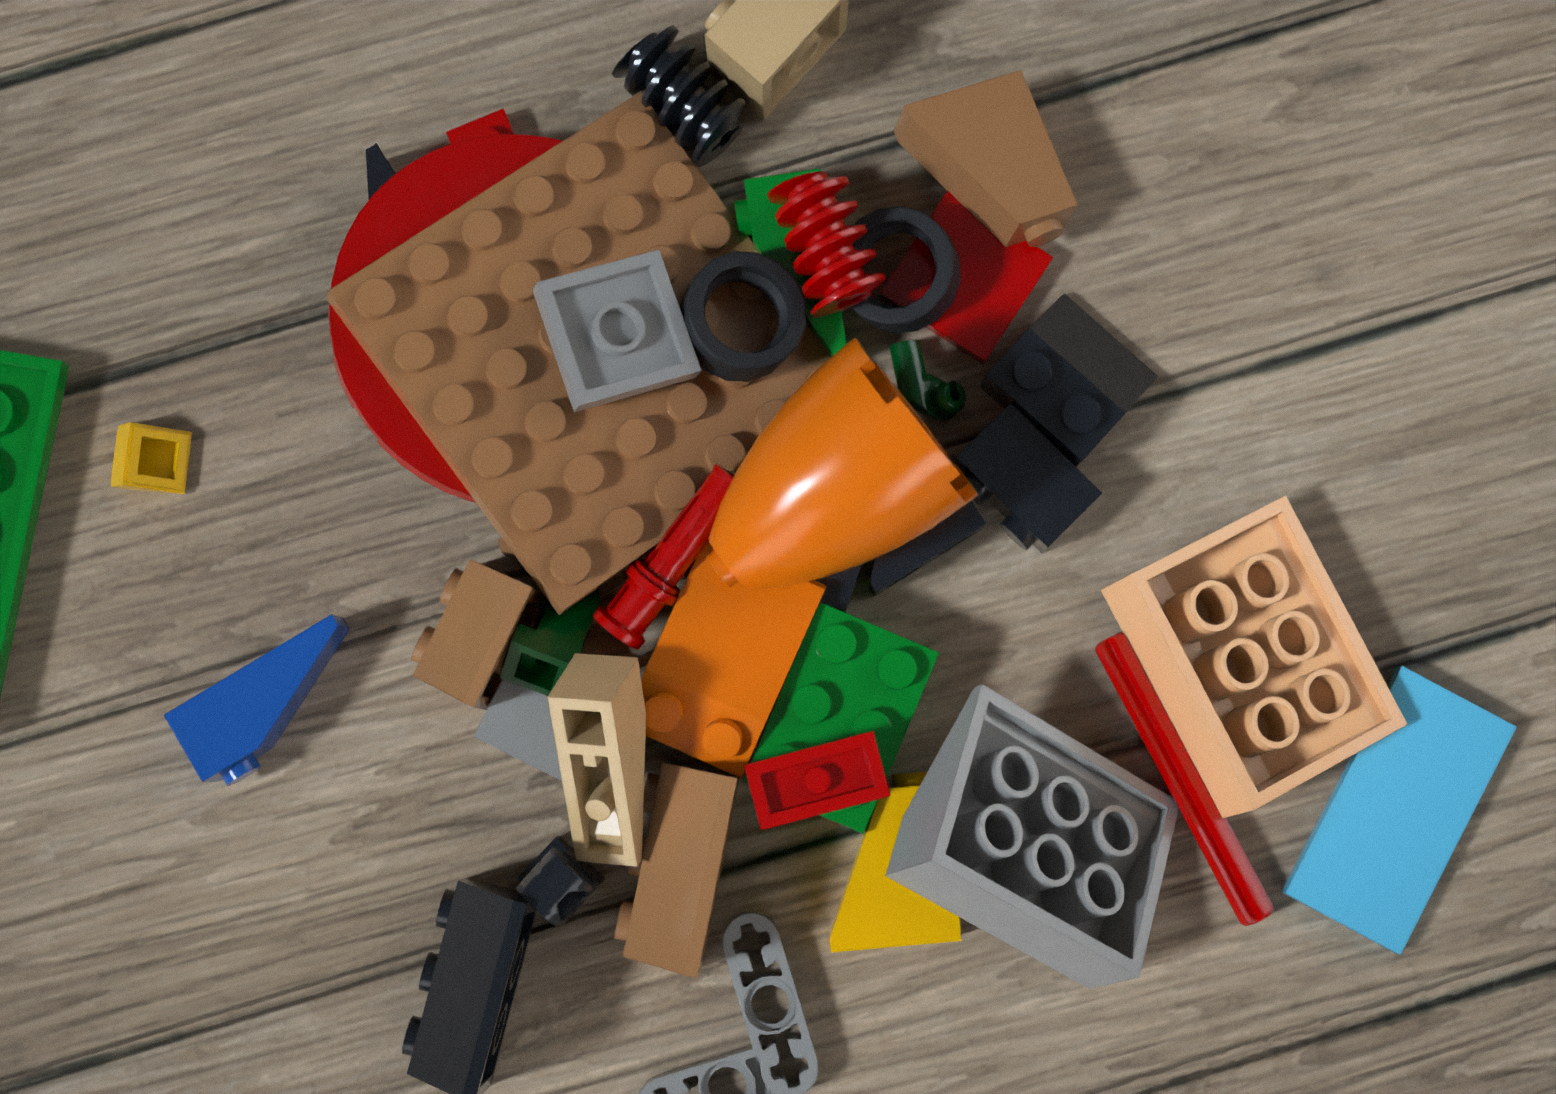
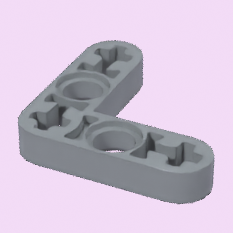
[639,911,818,1094]

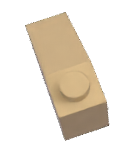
[547,653,646,867]

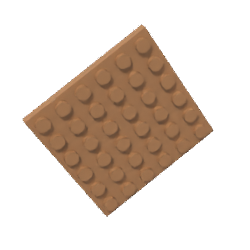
[326,91,831,615]

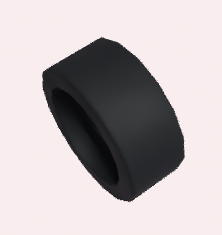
[851,206,961,333]
[679,251,806,382]

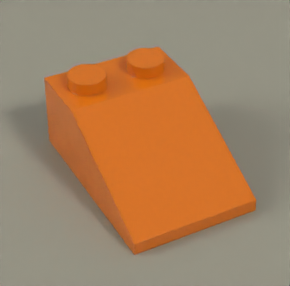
[641,542,827,778]

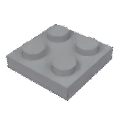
[532,250,701,412]

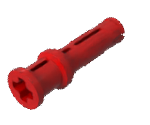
[593,463,734,650]

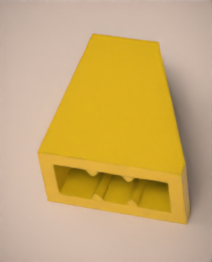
[829,771,962,953]

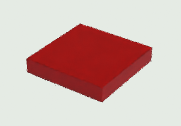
[879,190,1053,365]

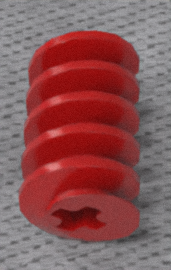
[767,171,885,318]

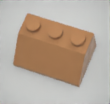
[615,763,740,978]

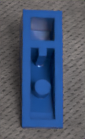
[164,614,350,786]

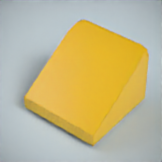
[110,422,192,494]

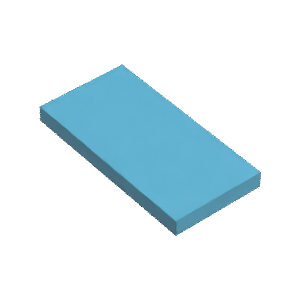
[1281,666,1517,955]

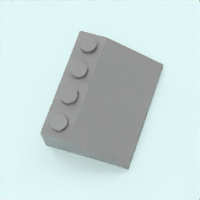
[885,684,1179,989]

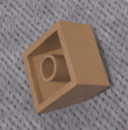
[411,559,543,710]

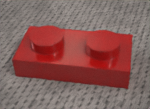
[744,731,891,830]

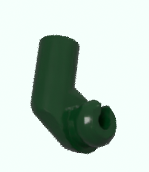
[889,339,966,420]

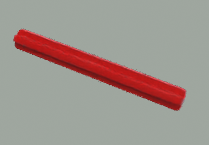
[1095,632,1273,926]

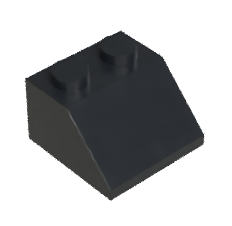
[980,293,1158,467]

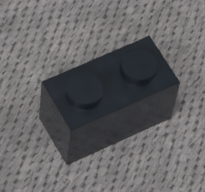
[954,403,1102,553]

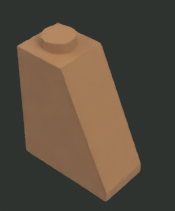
[894,70,1078,247]

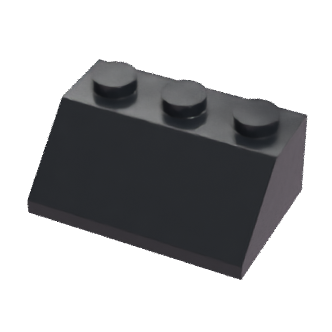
[402,878,537,1094]

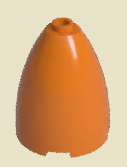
[706,338,978,590]

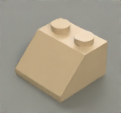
[705,0,849,120]

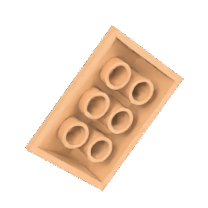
[1101,495,1407,818]

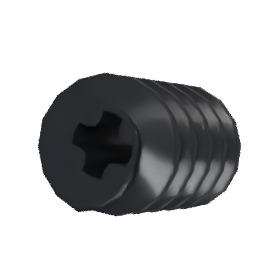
[612,25,747,167]

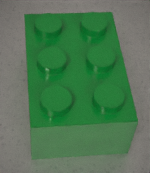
[743,602,939,834]

